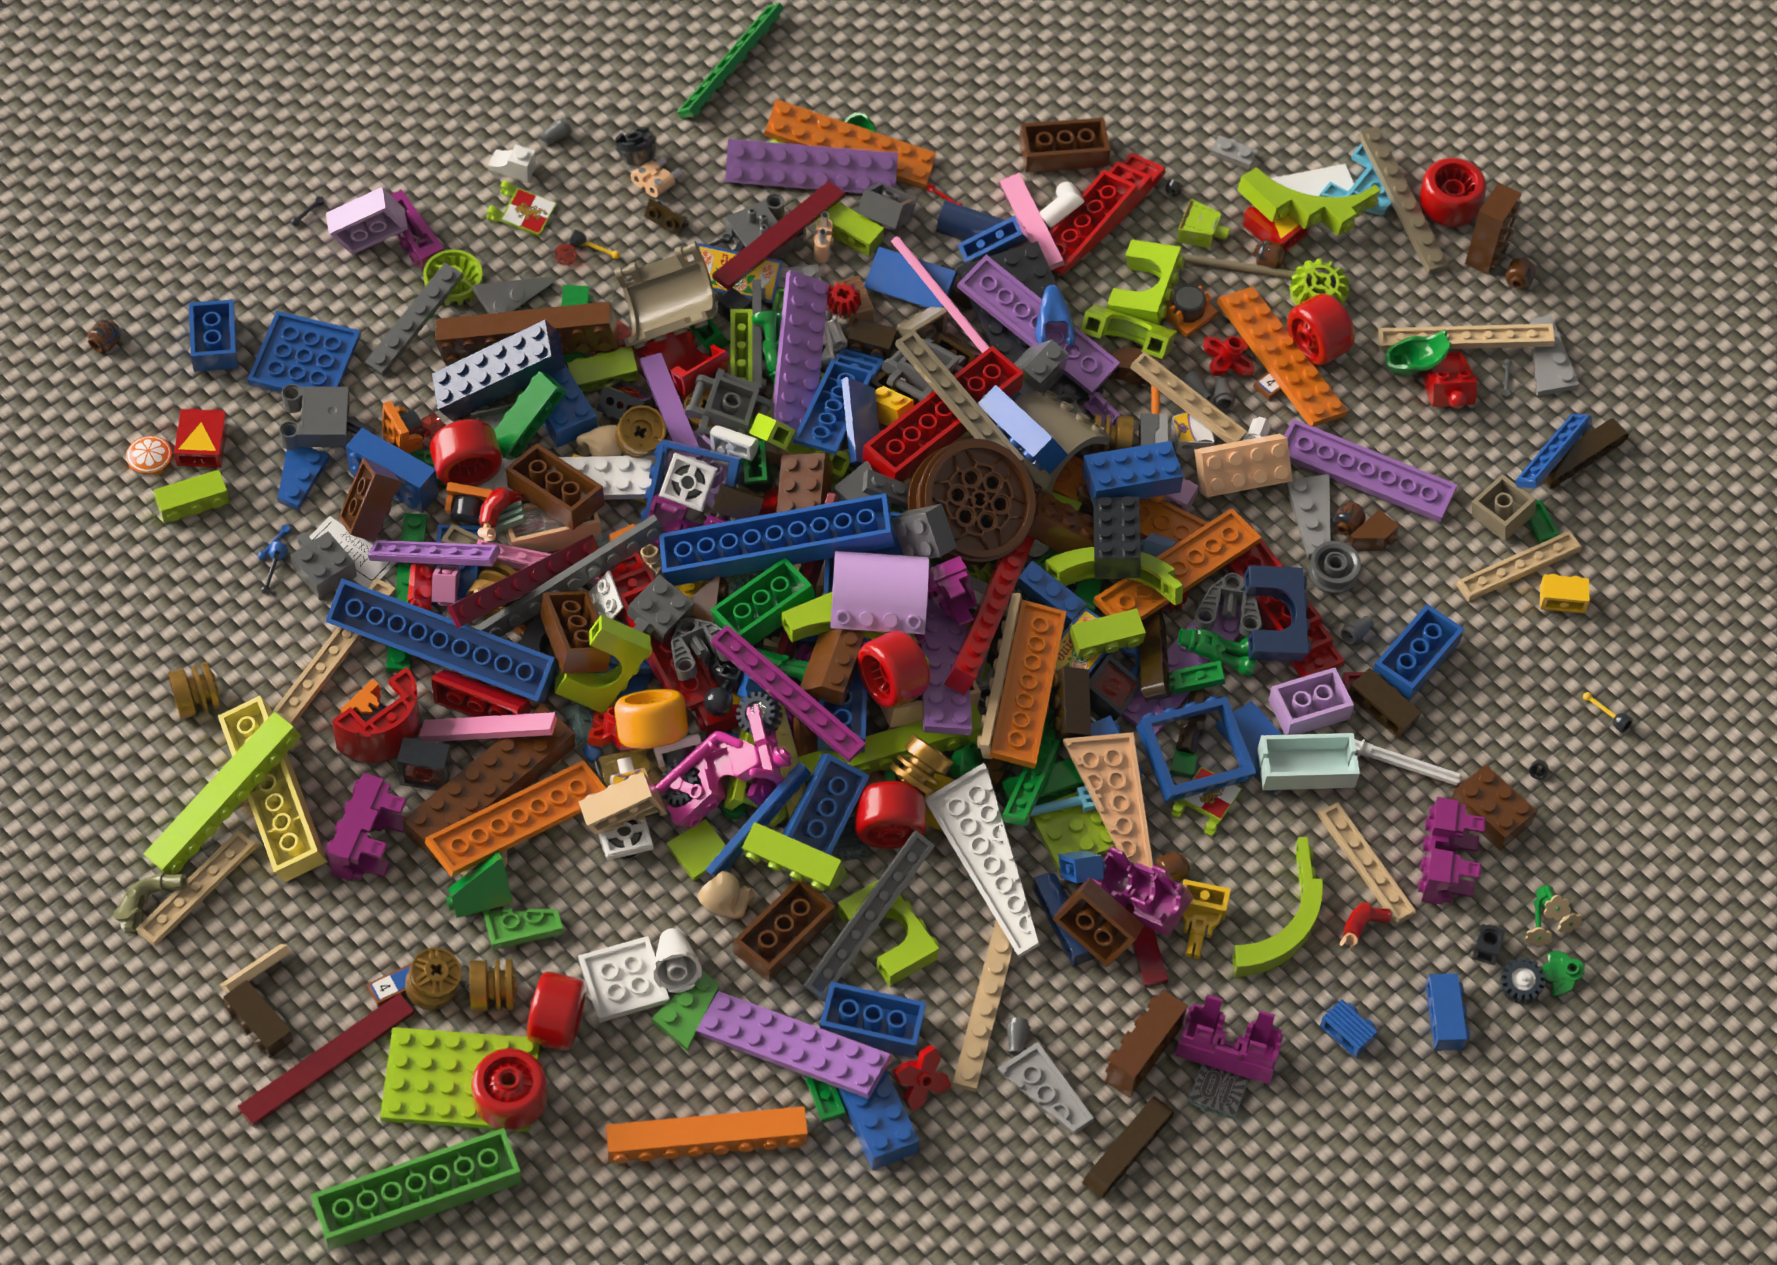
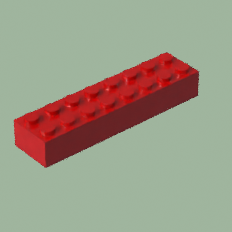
[863,346,1024,482]

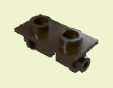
[644,198,689,237]

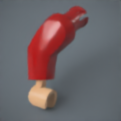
[478,487,524,541]
[1340,902,1391,951]

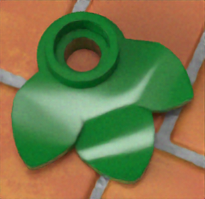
[1541,951,1585,996]

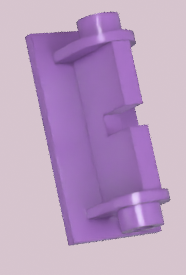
[1083,391,1123,425]

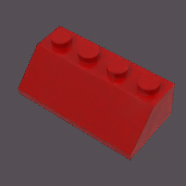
[431,669,531,717]

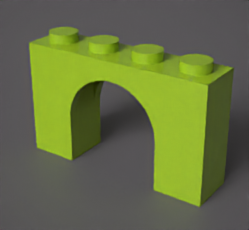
[1107,239,1185,325]
[1080,304,1177,359]
[749,413,850,478]
[555,615,652,713]
[837,881,940,987]

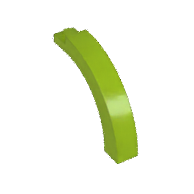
[1045,547,1183,606]

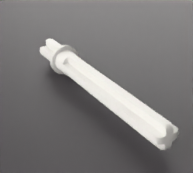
[1355,739,1461,785]

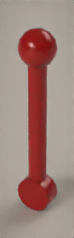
[926,183,964,206]

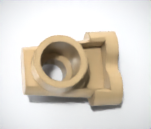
[639,544,664,578]

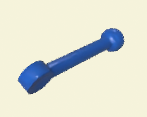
[258,525,290,560]

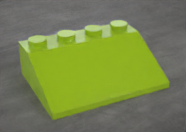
[742,822,848,892]

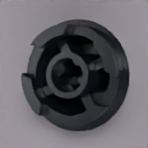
[615,127,657,166]

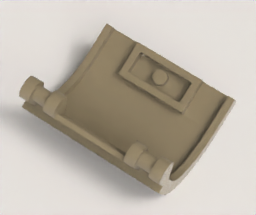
[614,241,716,349]
[1014,390,1112,495]

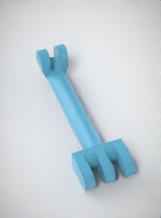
[1027,786,1096,825]

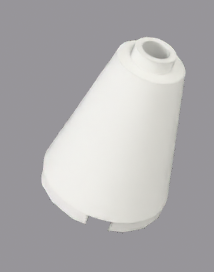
[653,928,702,993]

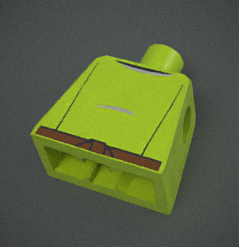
[1176,199,1230,248]

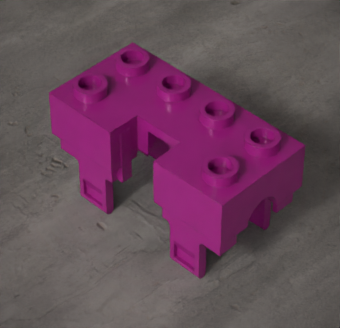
[648,493,732,548]
[914,556,977,644]
[326,773,407,881]
[1418,797,1486,905]
[1091,846,1194,936]
[1175,994,1284,1084]

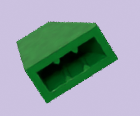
[743,441,772,489]
[446,851,513,918]

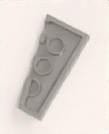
[1529,315,1579,396]
[1285,474,1330,559]
[997,1042,1094,1135]

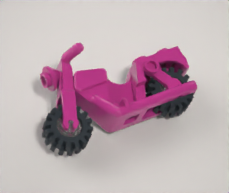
[656,692,792,829]

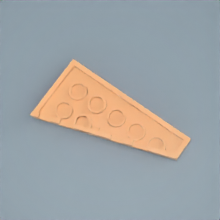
[1063,732,1153,868]

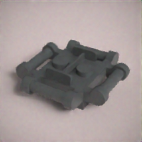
[882,338,966,402]
[685,368,772,441]

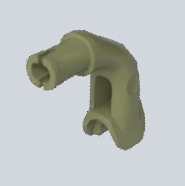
[114,872,188,932]

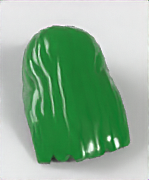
[1385,329,1452,377]

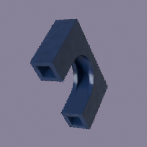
[1244,566,1311,662]

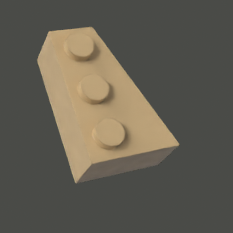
[579,772,667,835]

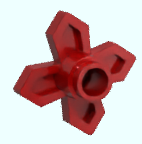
[1202,336,1255,376]
[588,707,635,751]
[892,1045,951,1111]

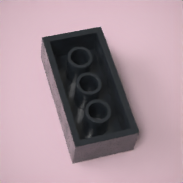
[1093,496,1141,579]

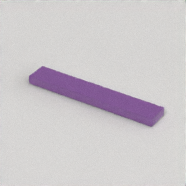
[640,353,703,461]
[368,540,501,566]

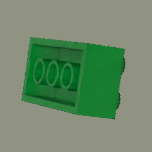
[710,557,816,646]

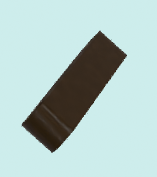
[1543,418,1629,490]
[1139,611,1171,703]
[1082,1096,1175,1199]

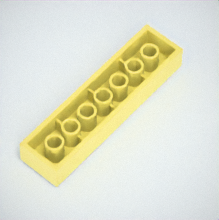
[218,696,328,883]

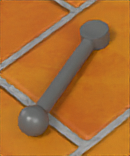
[1501,359,1512,399]

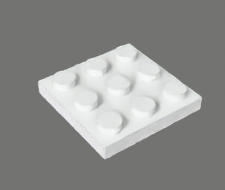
[578,936,669,1023]

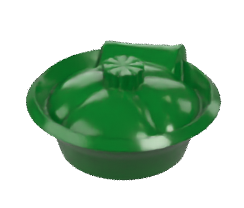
[950,742,983,780]

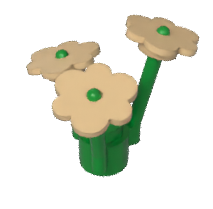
[1525,885,1582,946]

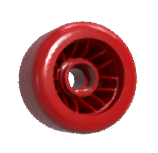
[1419,158,1487,227]
[1287,294,1355,365]
[430,419,503,487]
[857,631,930,708]
[854,781,926,849]
[527,972,587,1051]
[471,1048,548,1131]

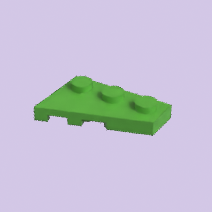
[482,908,564,950]
[652,970,720,1052]

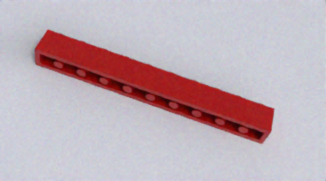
[944,535,1035,696]

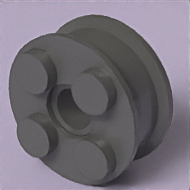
[1309,541,1361,594]

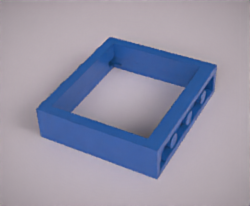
[640,439,743,523]
[1136,696,1256,803]

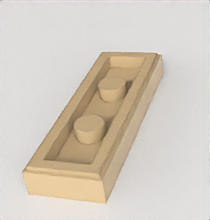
[220,944,291,992]

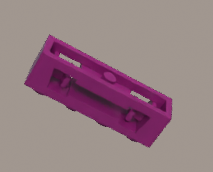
[391,189,444,272]

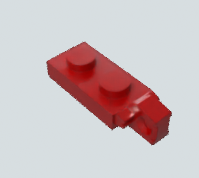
[407,563,435,611]

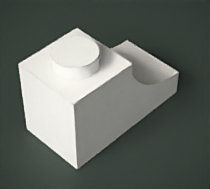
[488,145,536,182]

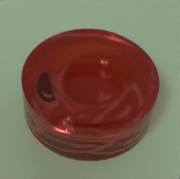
[554,244,576,266]

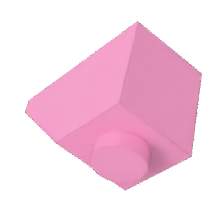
[432,565,461,606]

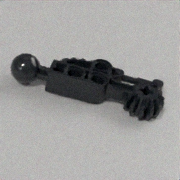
[703,626,784,716]

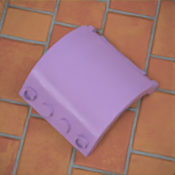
[830,551,929,634]

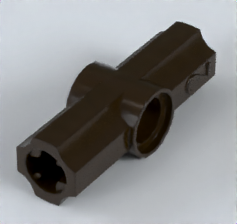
[1175,689,1210,755]

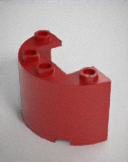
[636,328,730,401]
[332,667,421,763]

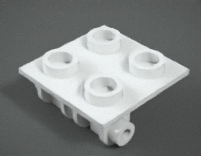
[589,571,624,621]

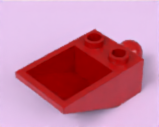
[1422,351,1477,408]

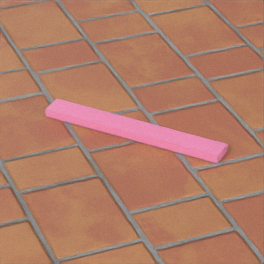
[891,236,989,353]

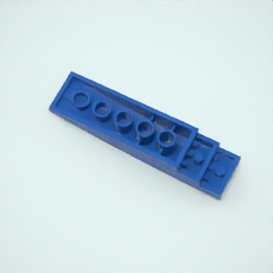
[792,348,884,455]

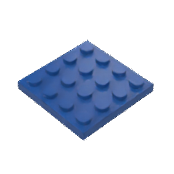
[247,311,361,392]

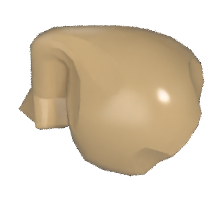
[576,425,622,457]
[698,871,756,919]

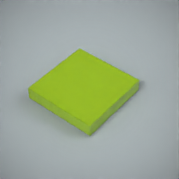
[666,819,726,882]

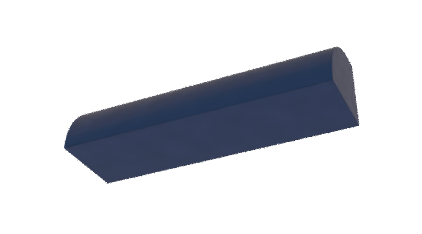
[936,200,1025,241]
[1032,873,1096,967]

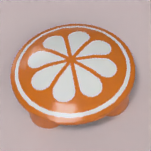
[126,436,172,475]

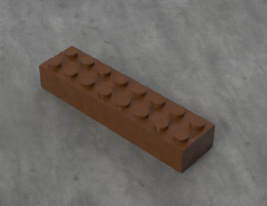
[435,301,619,366]
[403,704,575,863]

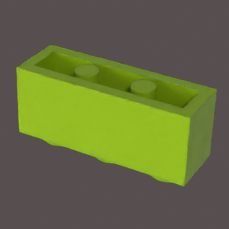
[816,202,884,257]
[567,347,640,393]
[153,470,229,523]
[1069,609,1146,659]

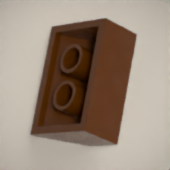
[338,458,400,542]
[800,629,865,706]

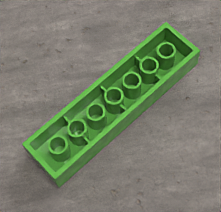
[311,1128,521,1250]

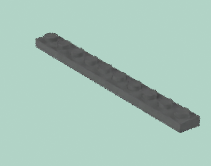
[474,515,666,638]

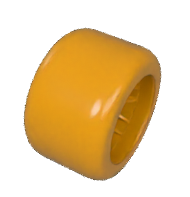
[615,689,688,749]

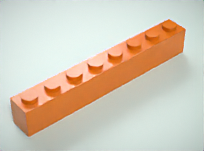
[606,1106,808,1164]

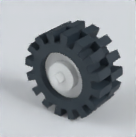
[1500,957,1546,1004]

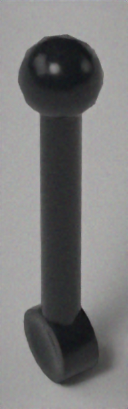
[291,196,324,226]
[708,234,731,246]

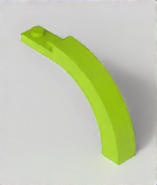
[1232,837,1323,978]

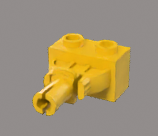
[1182,879,1231,959]

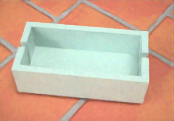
[1257,733,1360,790]

